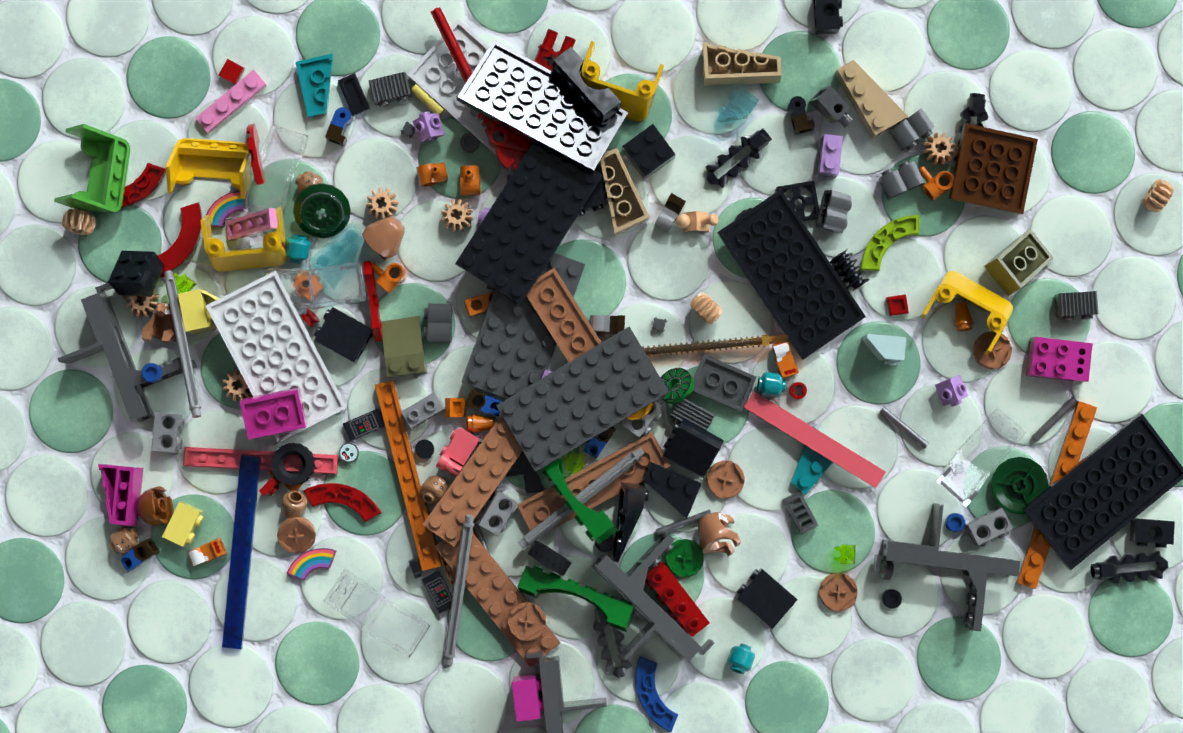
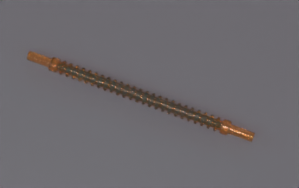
[642,335,789,357]

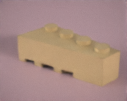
[702,42,782,86]
[834,60,909,139]
[600,148,650,236]

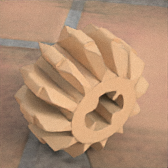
[923,132,956,165]
[1142,179,1174,213]
[366,188,399,219]
[441,199,473,232]
[62,209,96,236]
[126,290,159,317]
[690,292,722,324]
[222,369,251,401]

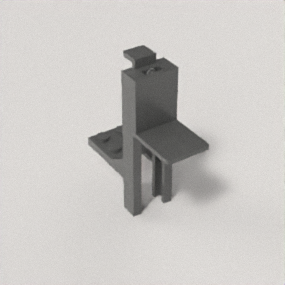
[57,283,197,422]
[873,503,1020,632]
[591,534,715,662]
[525,651,607,733]

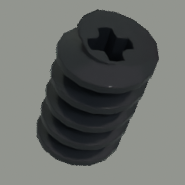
[830,249,870,291]

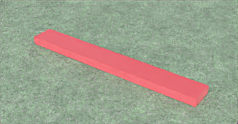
[744,391,886,488]
[183,447,338,474]

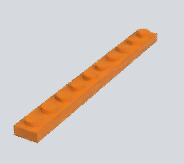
[375,380,441,571]
[1016,401,1097,589]

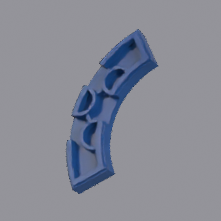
[635,656,678,732]

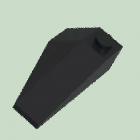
[613,482,649,562]

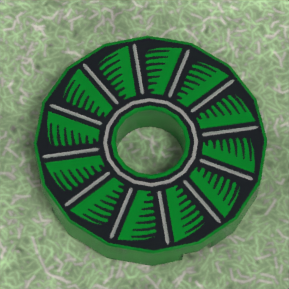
[661,368,694,404]

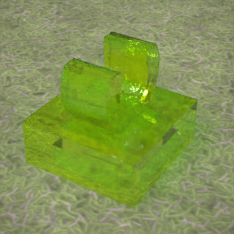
[173,273,196,294]
[834,544,856,564]

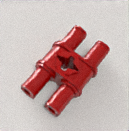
[534,29,576,71]

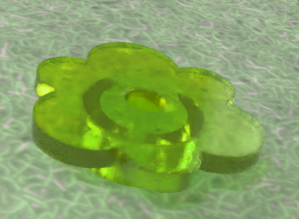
[564,452,585,473]

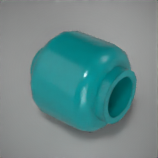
[286,234,310,264]
[757,372,786,398]
[727,643,755,674]

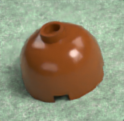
[137,486,174,526]

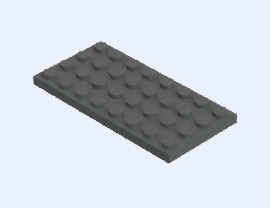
[461,253,585,399]
[496,326,669,472]

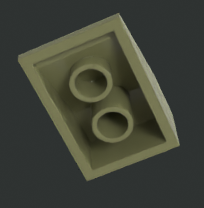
[984,229,1054,296]
[381,316,427,378]

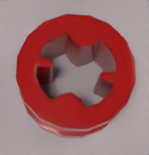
[301,309,320,328]
[789,382,807,399]

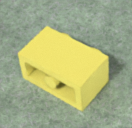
[162,502,204,547]

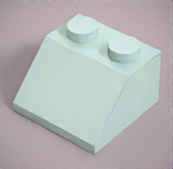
[862,334,906,366]

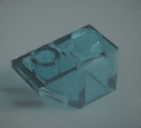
[717,87,759,123]

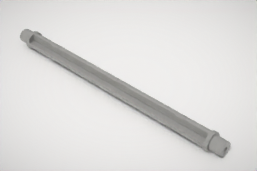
[164,271,201,418]
[518,447,645,549]
[444,515,474,665]

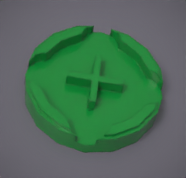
[666,539,704,577]

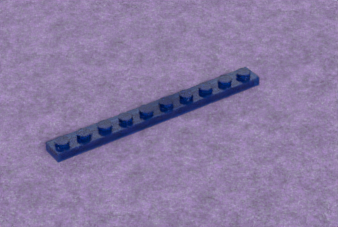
[222,455,261,649]

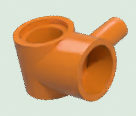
[416,162,448,187]
[460,165,481,196]
[919,166,954,201]
[371,262,406,294]

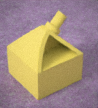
[178,289,219,334]

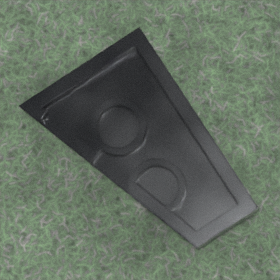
[642,461,702,519]

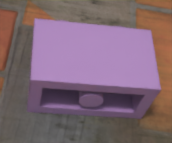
[817,134,843,178]

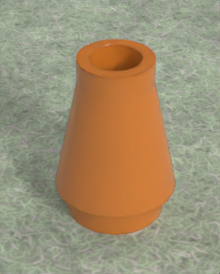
[955,302,974,332]
[466,414,495,433]

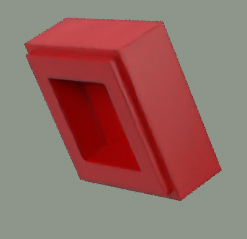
[218,59,245,85]
[886,294,909,316]

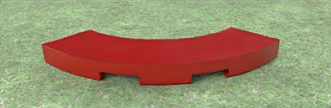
[246,123,266,185]
[122,163,166,207]
[157,202,202,275]
[363,261,383,342]
[303,483,382,522]

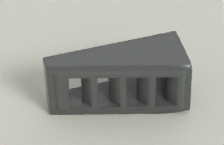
[782,491,818,534]

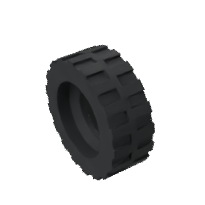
[271,443,316,486]
[528,540,571,576]

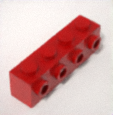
[645,561,710,637]

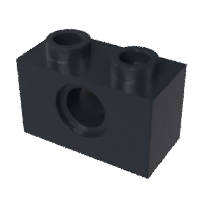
[813,0,843,34]
[1129,518,1175,548]

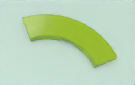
[860,215,920,271]

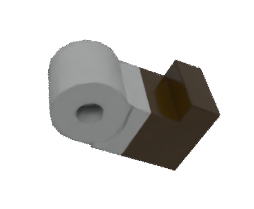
[655,193,686,232]
[590,315,625,334]

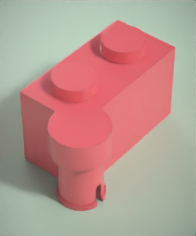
[436,427,481,477]

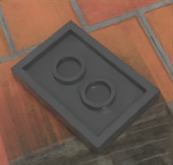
[692,354,756,412]

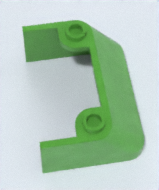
[54,124,130,213]

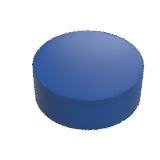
[142,363,163,383]
[945,513,965,532]

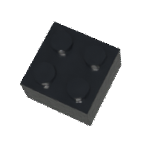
[622,124,676,180]
[108,250,165,297]

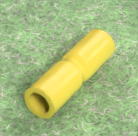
[411,84,445,117]

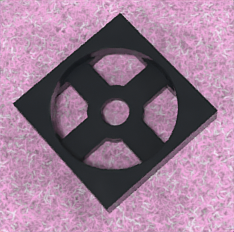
[776,181,819,221]

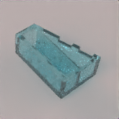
[308,223,364,289]

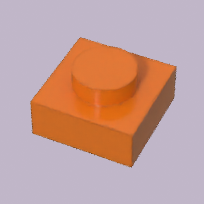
[445,398,465,417]

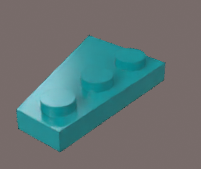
[295,54,333,118]
[790,426,833,495]

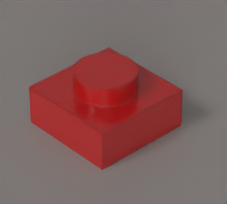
[259,477,281,496]

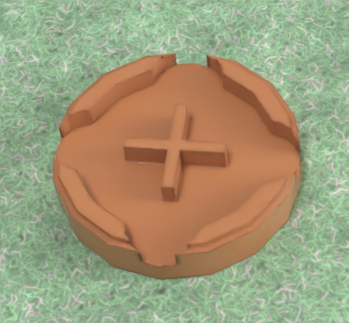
[973,331,1012,369]
[706,460,745,499]
[277,517,316,553]
[819,573,857,611]
[508,602,546,641]

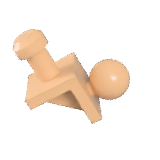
[676,211,718,232]

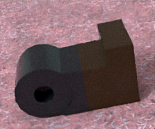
[788,96,815,135]

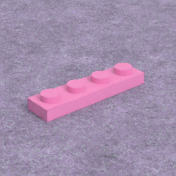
[195,70,267,134]
[226,208,277,240]

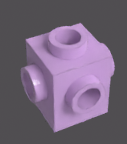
[412,111,445,143]
[935,375,968,407]

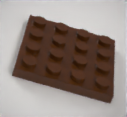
[949,123,1038,214]

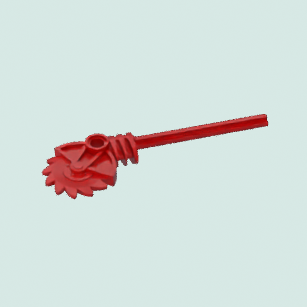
[430,7,533,171]

